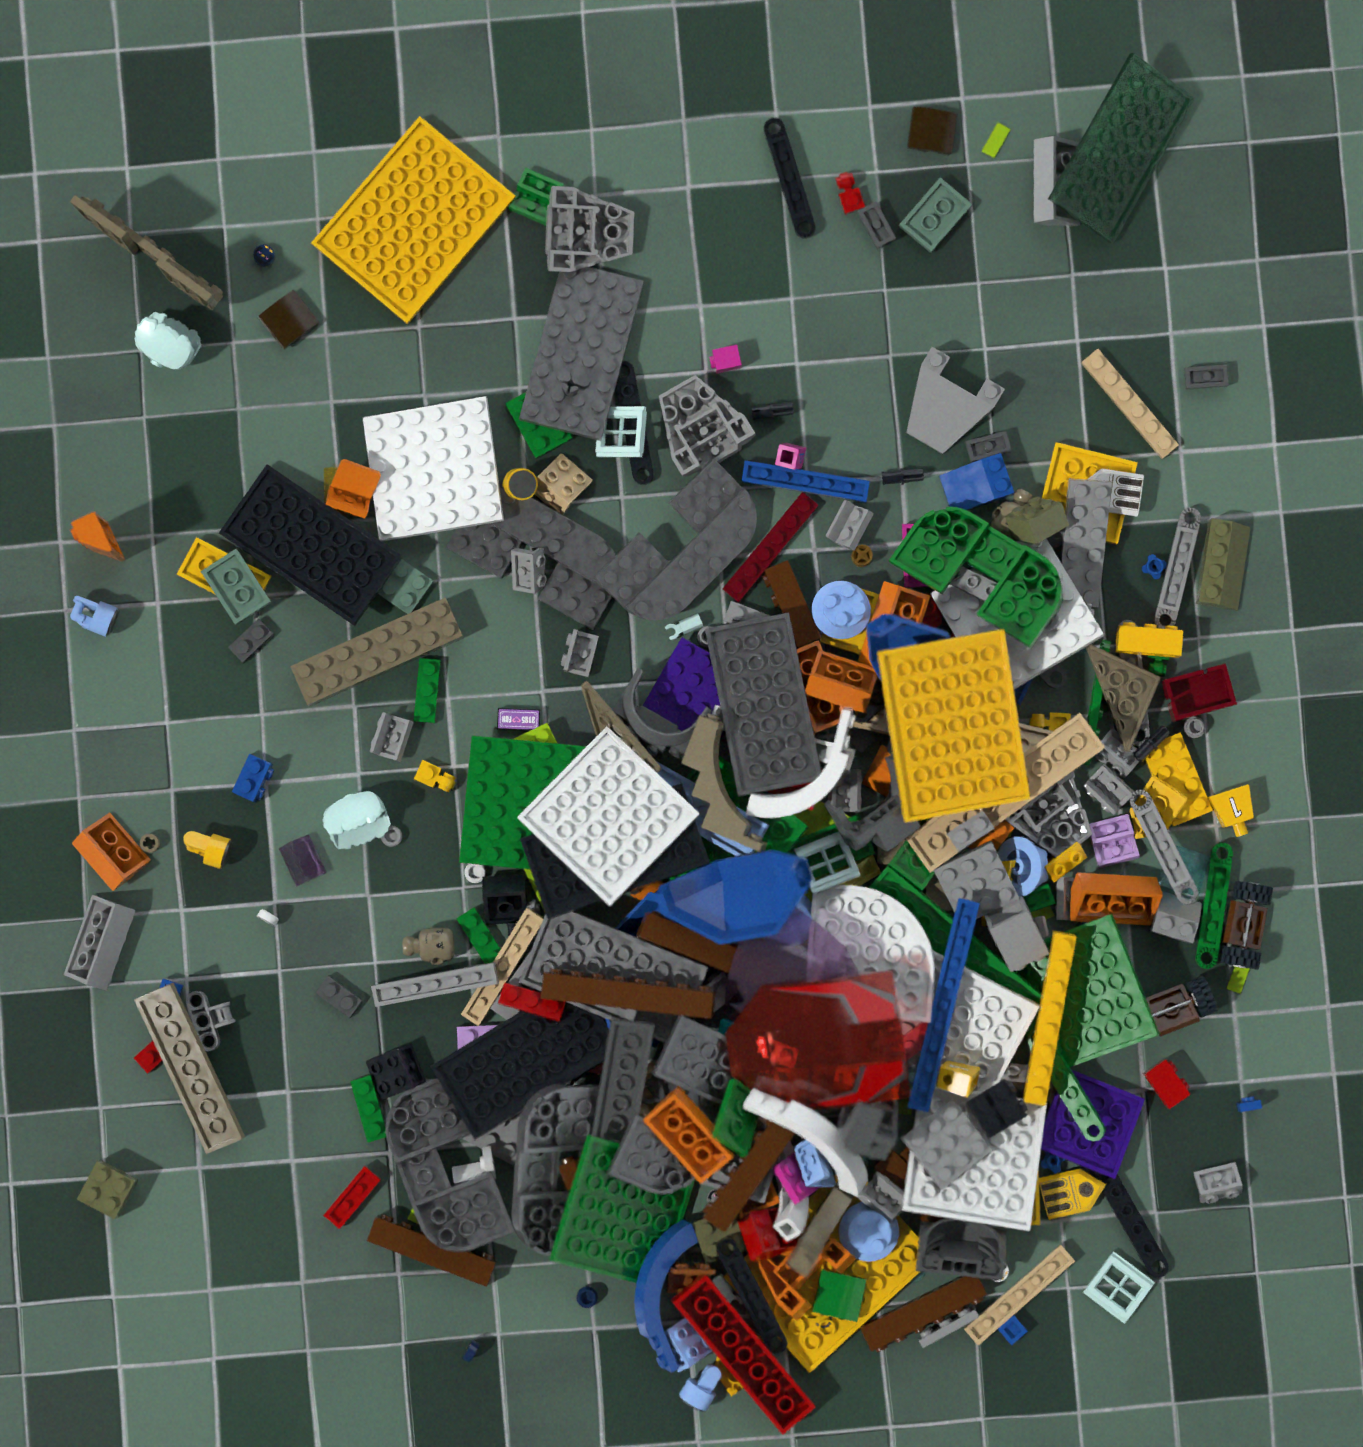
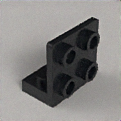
[366,1043,426,1100]

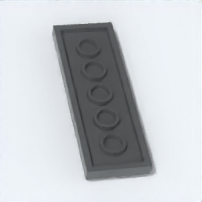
[591,1018,654,1143]

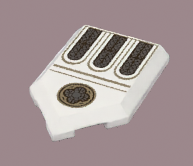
[1088,469,1144,517]

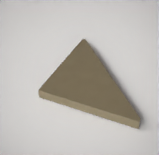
[1086,644,1161,752]
[581,681,662,773]

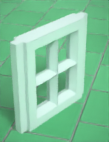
[596,406,647,457]
[794,832,861,894]
[1083,1251,1155,1324]

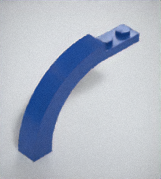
[634,1220,698,1372]

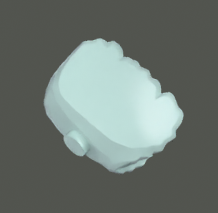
[134,312,201,370]
[322,791,391,849]

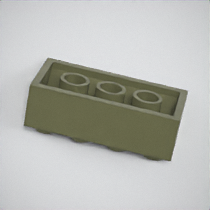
[1196,518,1251,611]

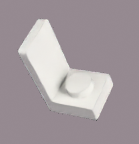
[452,1146,496,1186]

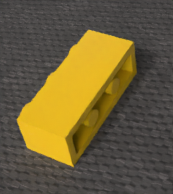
[1115,622,1183,658]

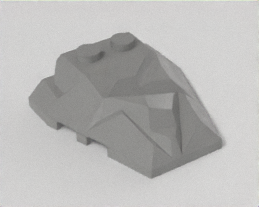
[545,186,634,272]
[659,375,756,477]
[1005,771,1092,858]

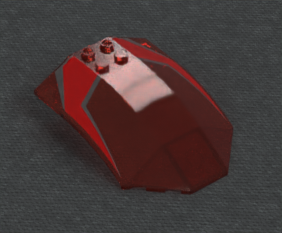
[725,970,910,1110]

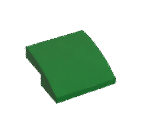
[508,168,564,226]
[812,1270,866,1322]

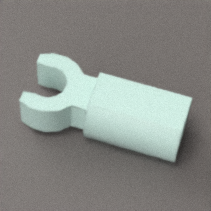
[665,613,703,640]
[711,1273,743,1304]

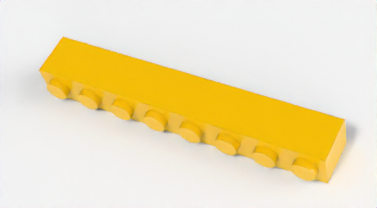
[1023,930,1076,1106]

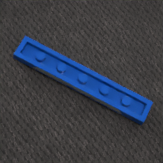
[741,460,870,503]

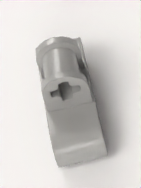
[186,991,236,1051]

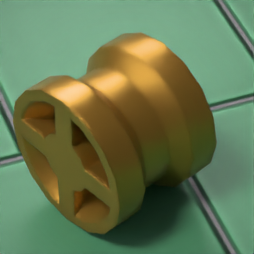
[851,544,873,567]

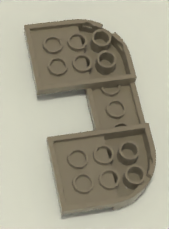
[70,195,223,310]

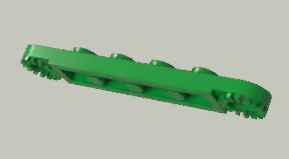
[1083,639,1111,766]
[1195,842,1233,969]
[1027,1028,1106,1141]

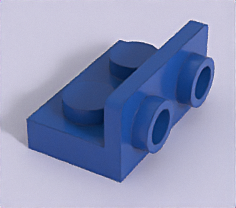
[232,754,274,803]

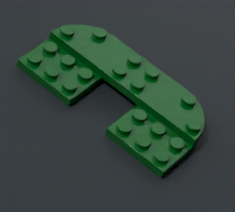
[889,507,1063,648]

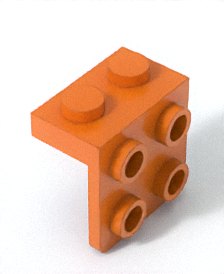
[325,459,381,518]

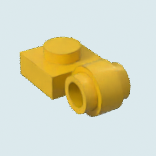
[1029,712,1071,731]
[414,760,456,793]

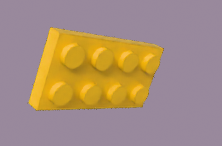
[177,537,272,595]
[1145,732,1213,827]

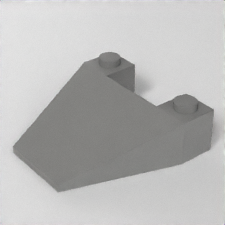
[906,347,1005,454]

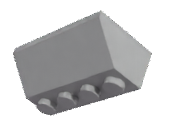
[1033,136,1080,226]
[64,895,135,991]

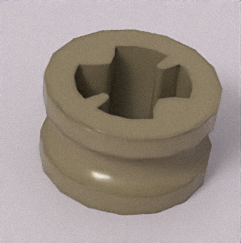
[140,834,160,853]

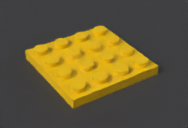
[1041,442,1138,545]

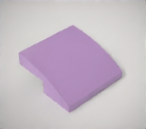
[1089,814,1140,869]

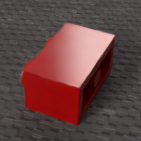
[1143,1059,1191,1109]

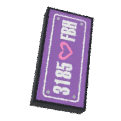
[497,708,540,731]

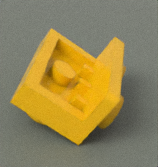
[1045,842,1087,883]

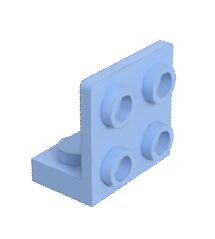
[794,1140,836,1187]
[664,1318,712,1372]

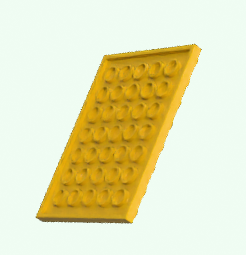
[311,116,516,324]
[877,629,1030,822]
[723,1173,921,1373]

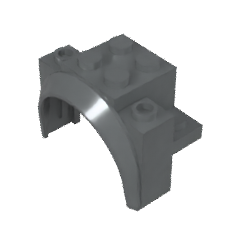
[613,668,712,759]
[825,755,920,852]
[838,1065,898,1160]
[916,1218,1006,1280]

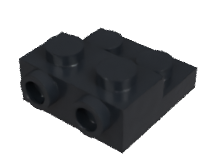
[966,1079,1028,1139]

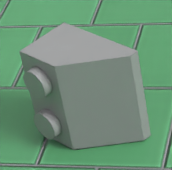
[1149,891,1202,944]

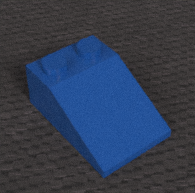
[939,453,1014,511]

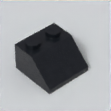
[482,874,527,925]

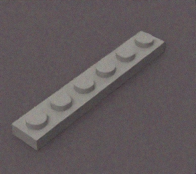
[371,962,499,1007]

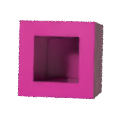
[709,345,741,374]
[775,443,806,470]

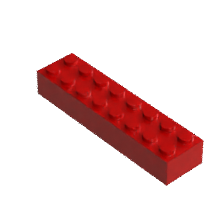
[671,1274,815,1435]

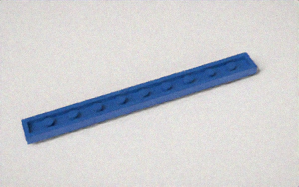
[907,898,980,1113]

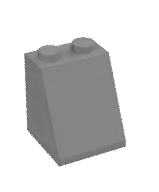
[984,896,1050,972]

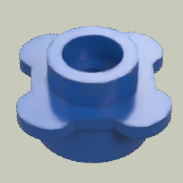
[1142,554,1167,579]
[1040,1152,1065,1173]

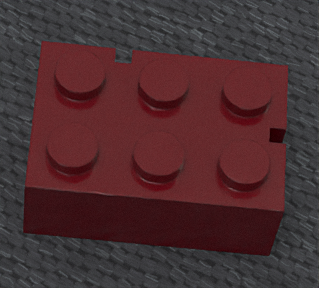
[1161,663,1237,722]

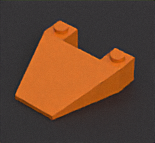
[756,1225,856,1321]

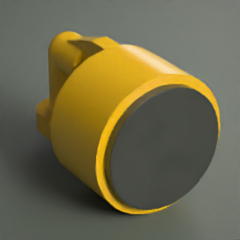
[502,468,538,500]
[183,831,232,869]

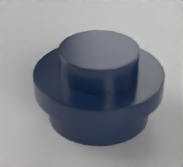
[576,1286,598,1308]

